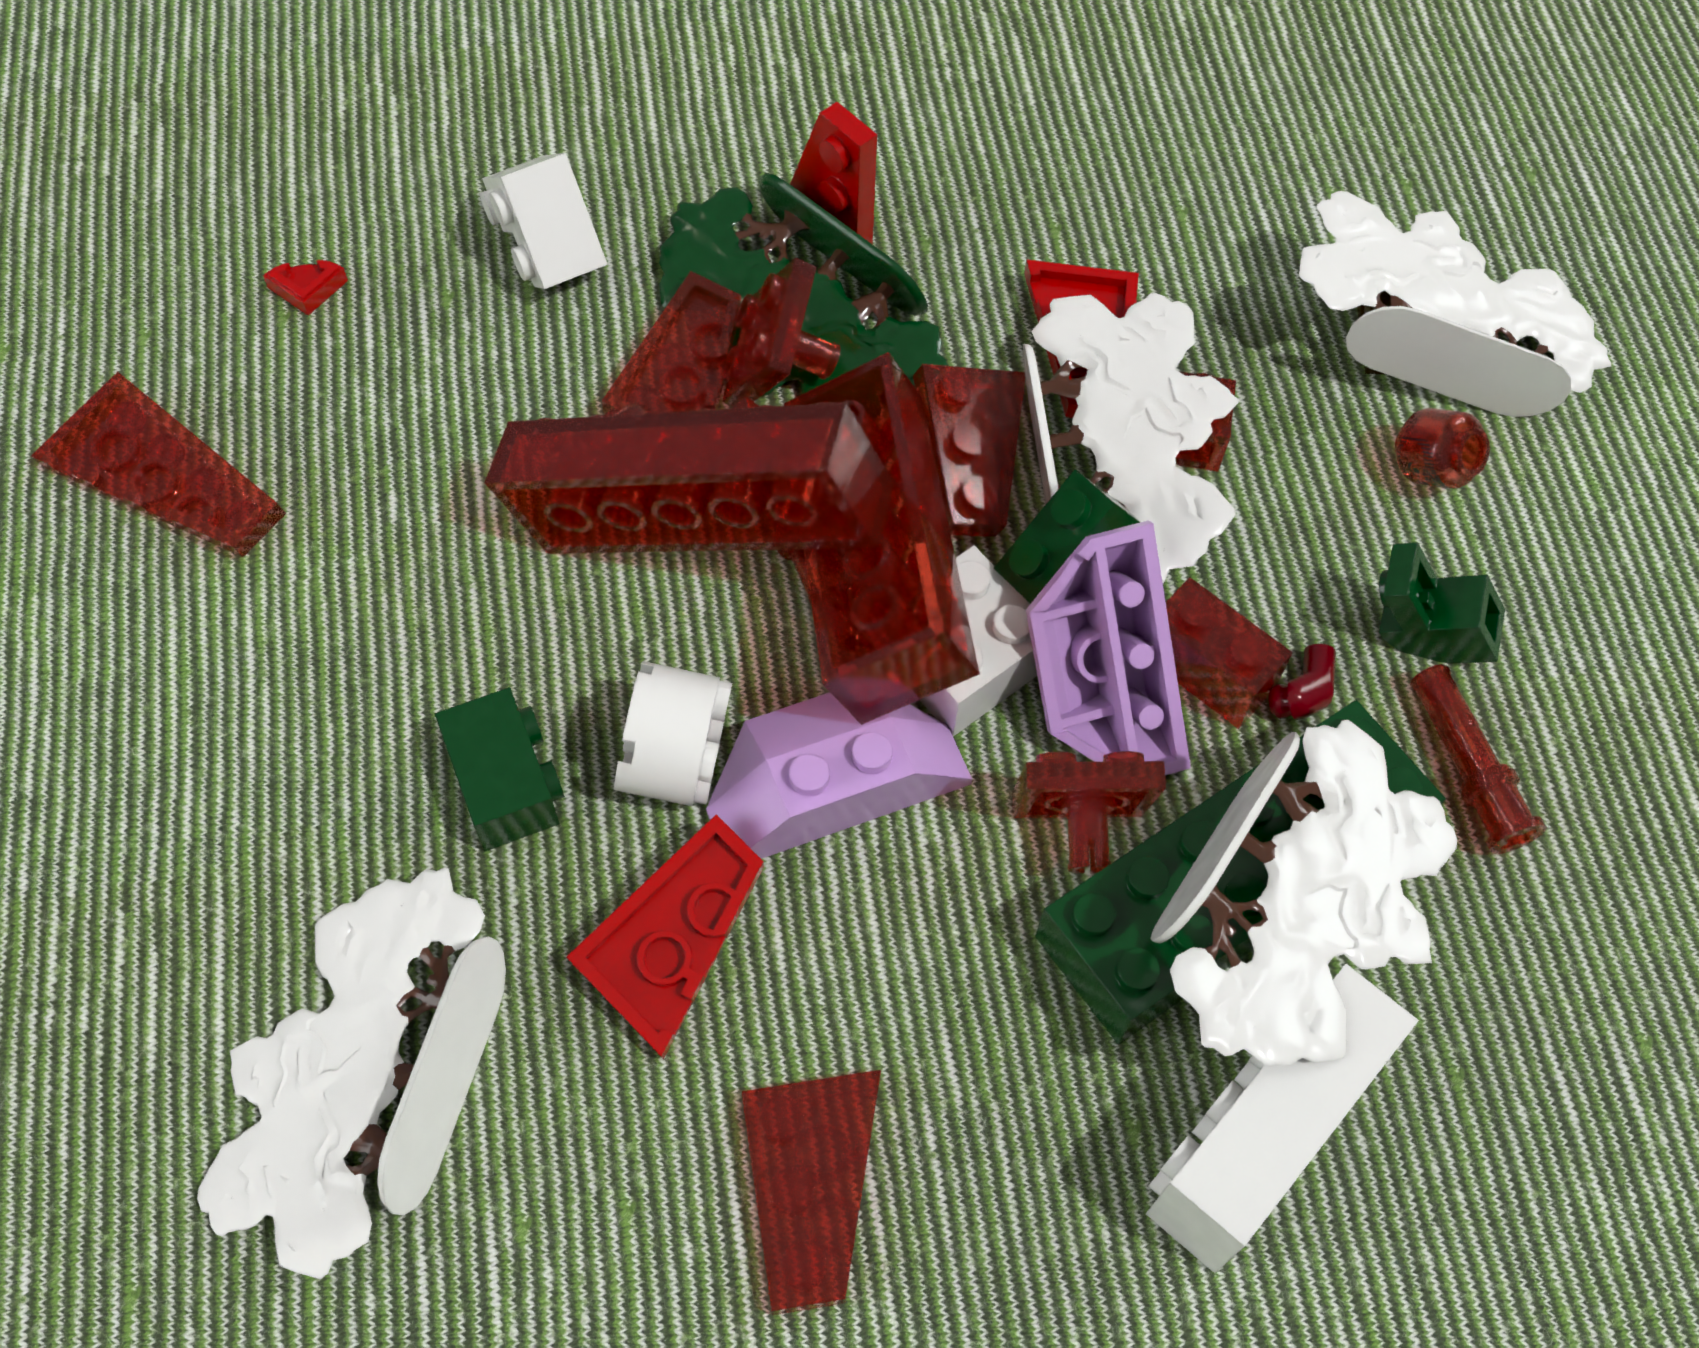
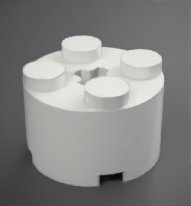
[614,661,732,806]

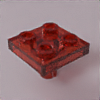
[721,257,840,410]
[1012,751,1166,874]

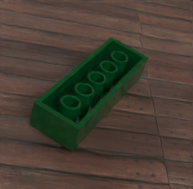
[1035,699,1446,1045]

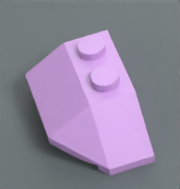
[1026,520,1191,785]
[706,680,972,859]

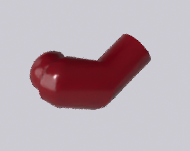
[1268,644,1336,720]

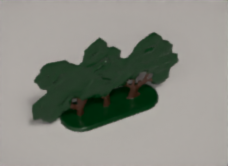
[659,173,948,440]

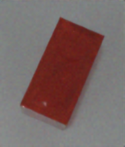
[1166,577,1293,729]

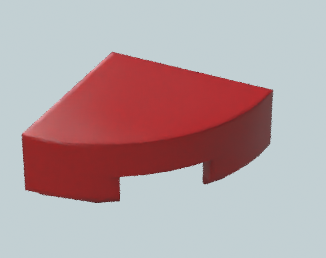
[263,260,348,316]

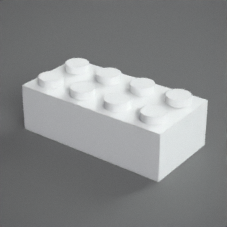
[1146,964,1419,1273]

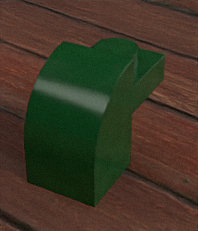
[1379,542,1505,663]

